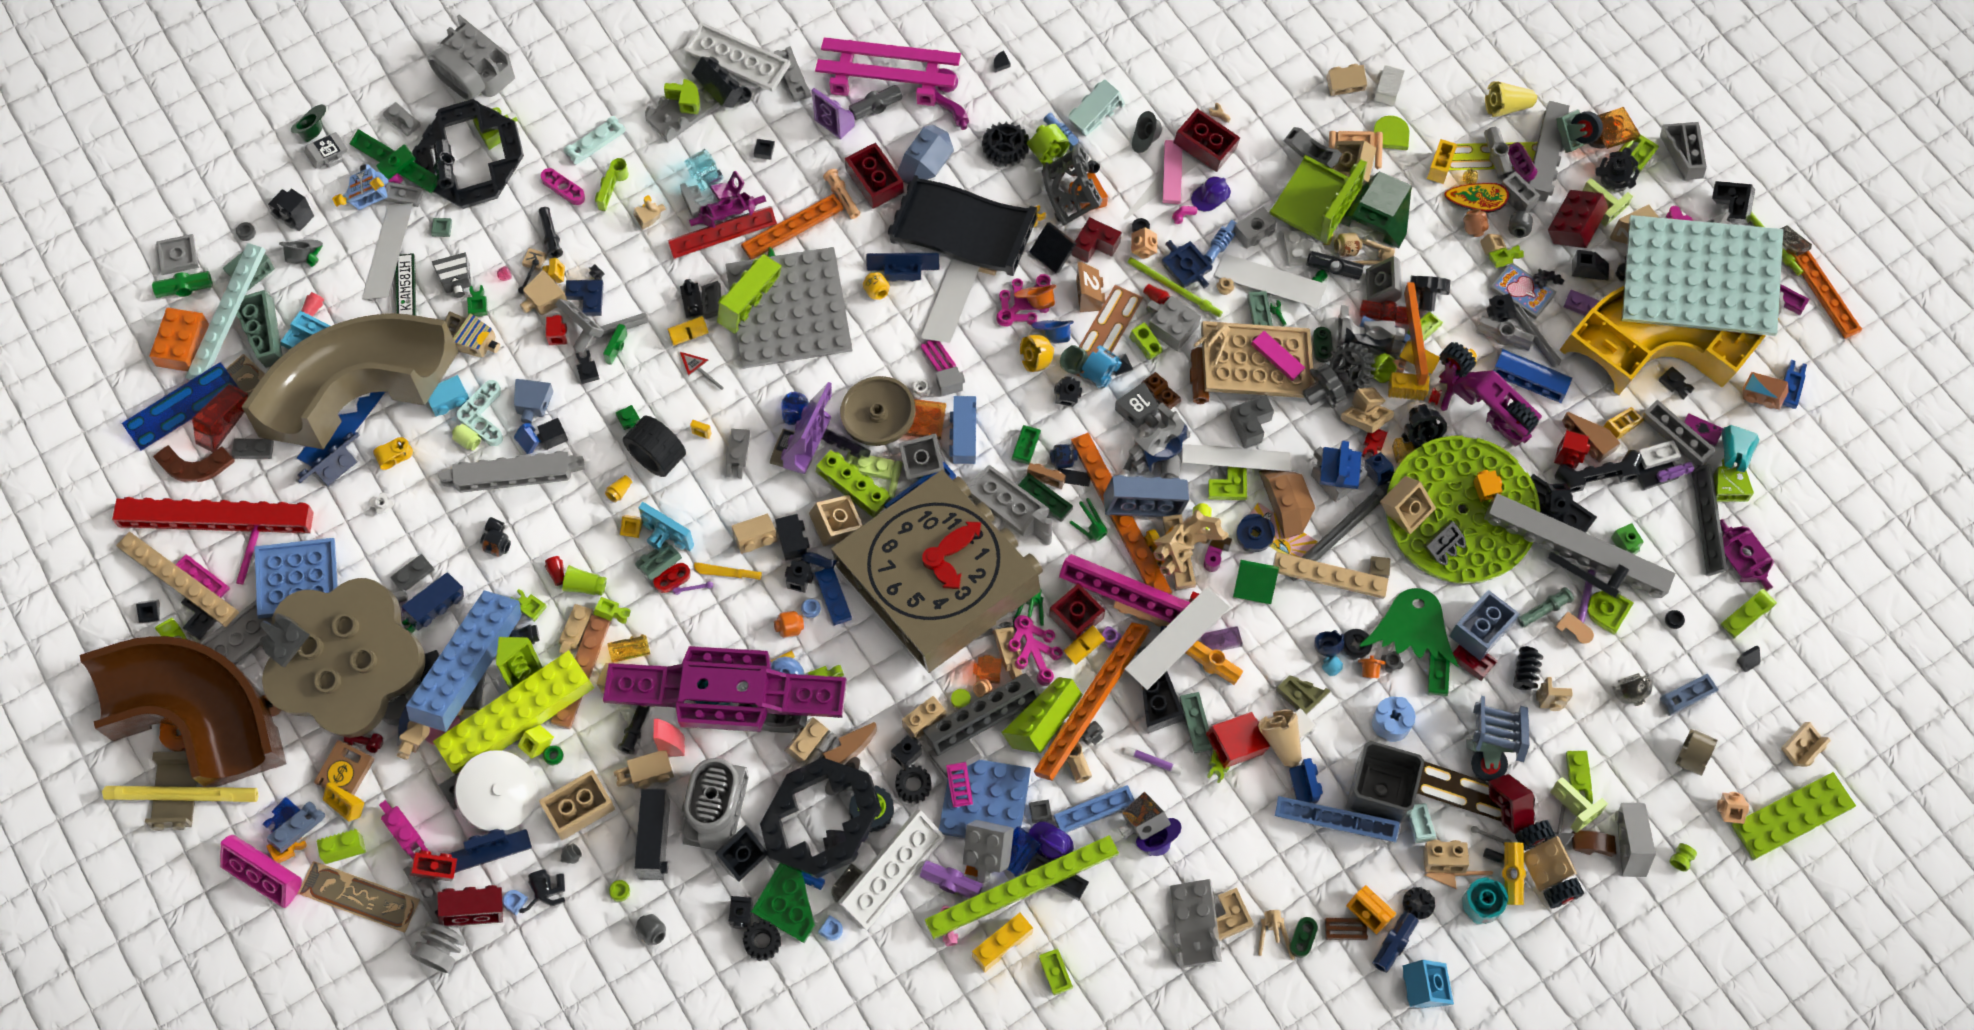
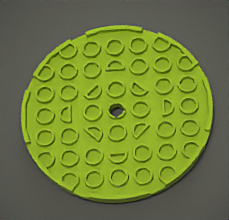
[1386,436,1540,584]

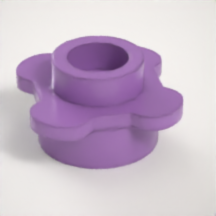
[1102,626,1121,649]

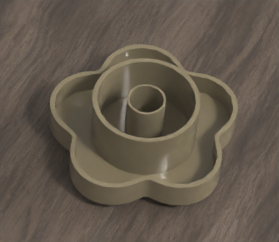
[262,578,425,738]

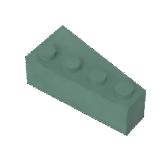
[236,290,283,368]

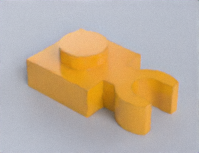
[266,837,307,863]

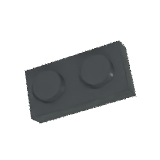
[232,439,274,459]
[390,554,435,591]

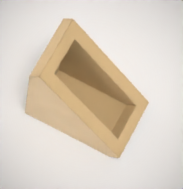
[1351,387,1386,413]

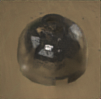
[1611,671,1653,707]

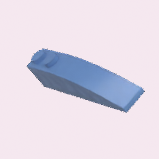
[1274,796,1400,843]

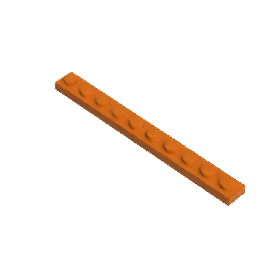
[1071,432,1172,594]
[1033,622,1150,781]

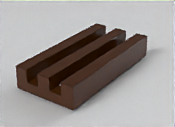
[1325,918,1368,941]

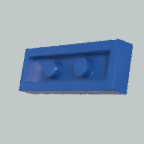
[815,568,852,626]

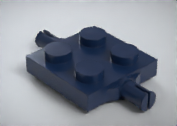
[1161,240,1213,289]

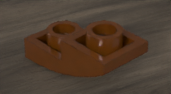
[1141,372,1181,410]
[1571,830,1617,857]

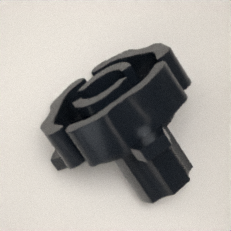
[1595,147,1640,192]
[1405,275,1451,312]
[1401,404,1447,448]

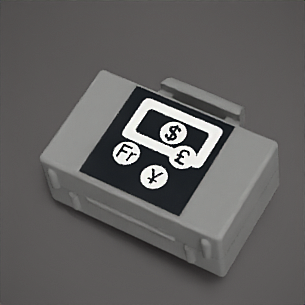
[304,132,348,169]

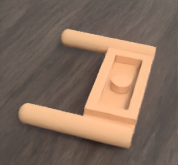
[1329,131,1383,170]

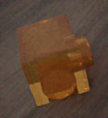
[973,655,1002,684]

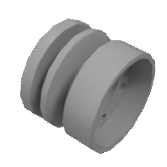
[410,922,466,974]

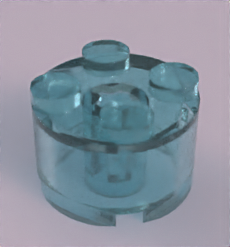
[684,148,724,192]

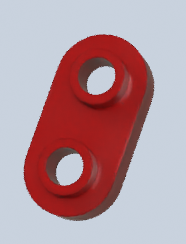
[653,563,691,593]

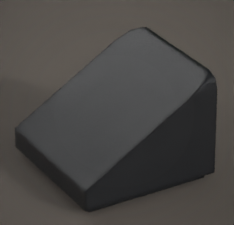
[136,599,160,623]
[1737,645,1761,672]

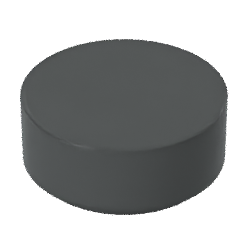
[236,222,256,241]

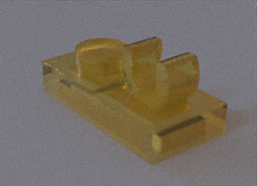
[607,634,651,663]

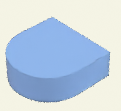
[502,890,528,915]
[818,915,843,941]

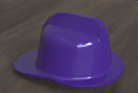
[1191,176,1231,212]
[1136,818,1182,856]
[1028,822,1074,861]

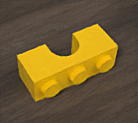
[972,912,1033,972]

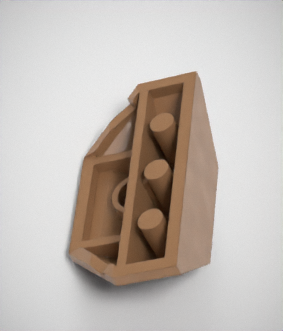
[1259,469,1315,539]

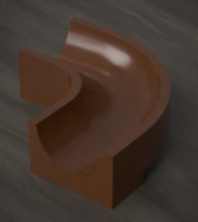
[79,636,287,787]

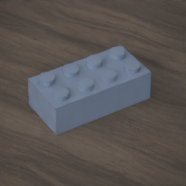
[1103,475,1190,517]

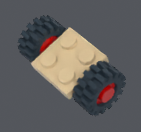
[1515,820,1585,909]

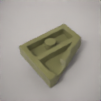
[1276,675,1330,715]

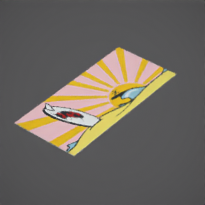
[1249,502,1318,558]

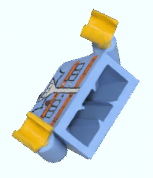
[332,164,388,210]

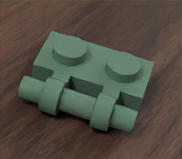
[634,541,682,581]

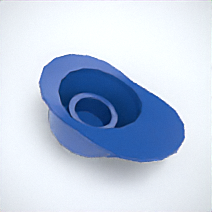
[1031,320,1074,343]

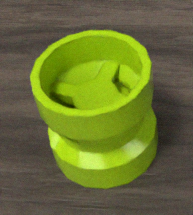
[1669,843,1697,872]

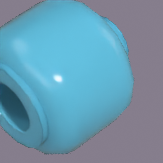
[1322,656,1343,676]

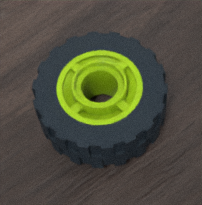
[849,785,894,833]

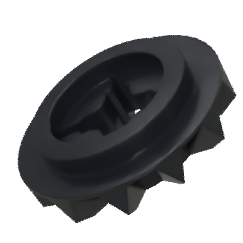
[1343,629,1372,659]
[1402,887,1436,920]

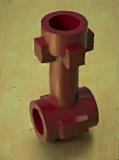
[344,733,384,753]

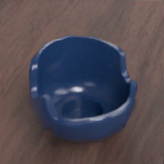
[1314,630,1344,657]

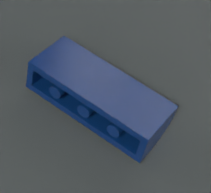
[1493,349,1573,403]

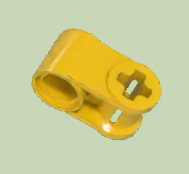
[373,437,413,470]

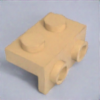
[1536,677,1573,711]
[1781,722,1831,767]

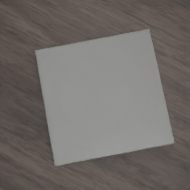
[156,234,199,275]
[928,739,981,777]

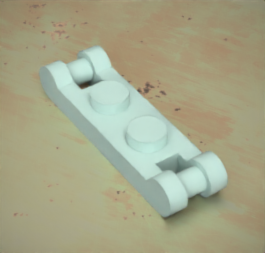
[563,116,626,165]

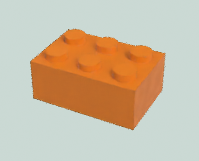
[149,308,209,372]

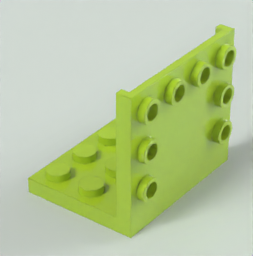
[1269,155,1367,244]

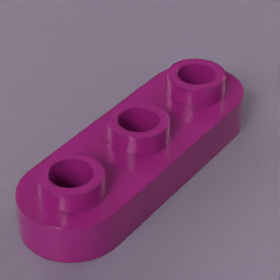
[1508,142,1538,182]

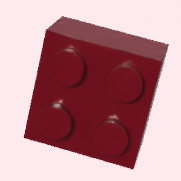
[1049,583,1105,641]

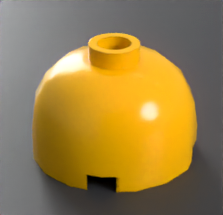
[1020,335,1054,372]

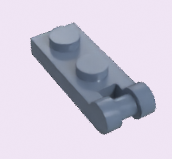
[1660,673,1719,716]
[266,801,325,853]

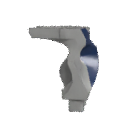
[1128,403,1191,474]

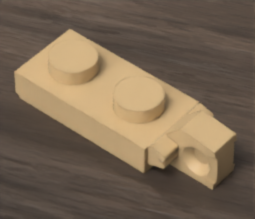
[559,604,594,656]
[993,627,1023,680]

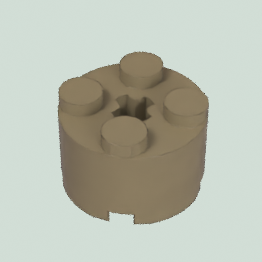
[1675,729,1718,776]

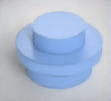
[801,599,821,618]

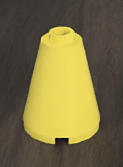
[1485,81,1537,117]

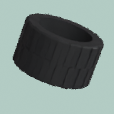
[622,415,686,477]

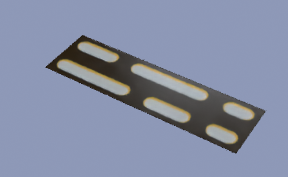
[1417,761,1536,822]

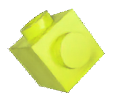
[518,725,554,759]

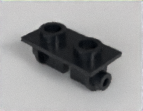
[680,279,703,318]

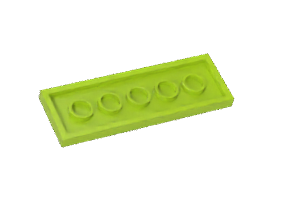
[1731,772,1856,860]

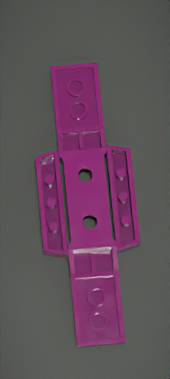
[603,646,847,732]

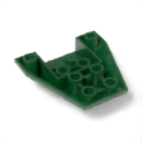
[1340,171,1412,249]

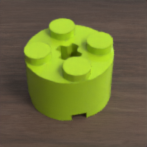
[1027,124,1070,164]

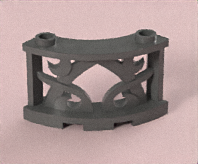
[1041,142,1103,226]

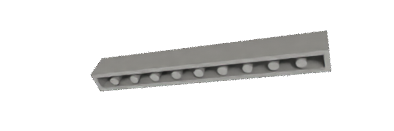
[1484,493,1676,598]

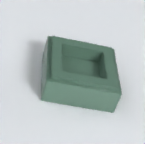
[431,218,453,237]

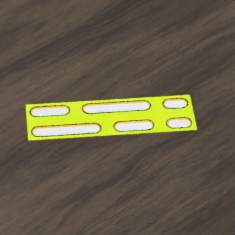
[1449,142,1538,170]

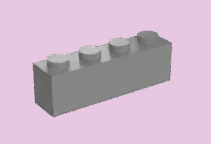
[1643,399,1715,467]

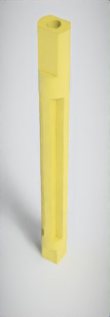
[102,786,259,802]

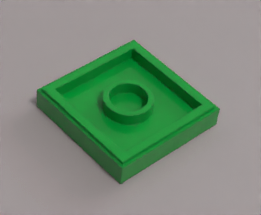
[1233,560,1279,604]

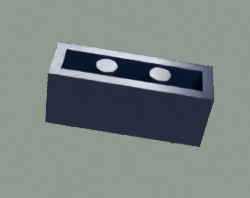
[401,572,464,631]

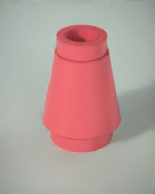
[301,292,324,317]

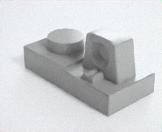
[383,102,421,136]
[679,183,702,219]

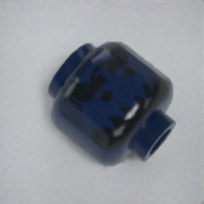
[1050,443,1078,469]

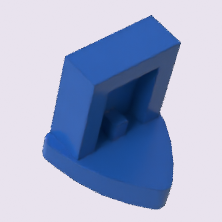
[514,423,540,454]

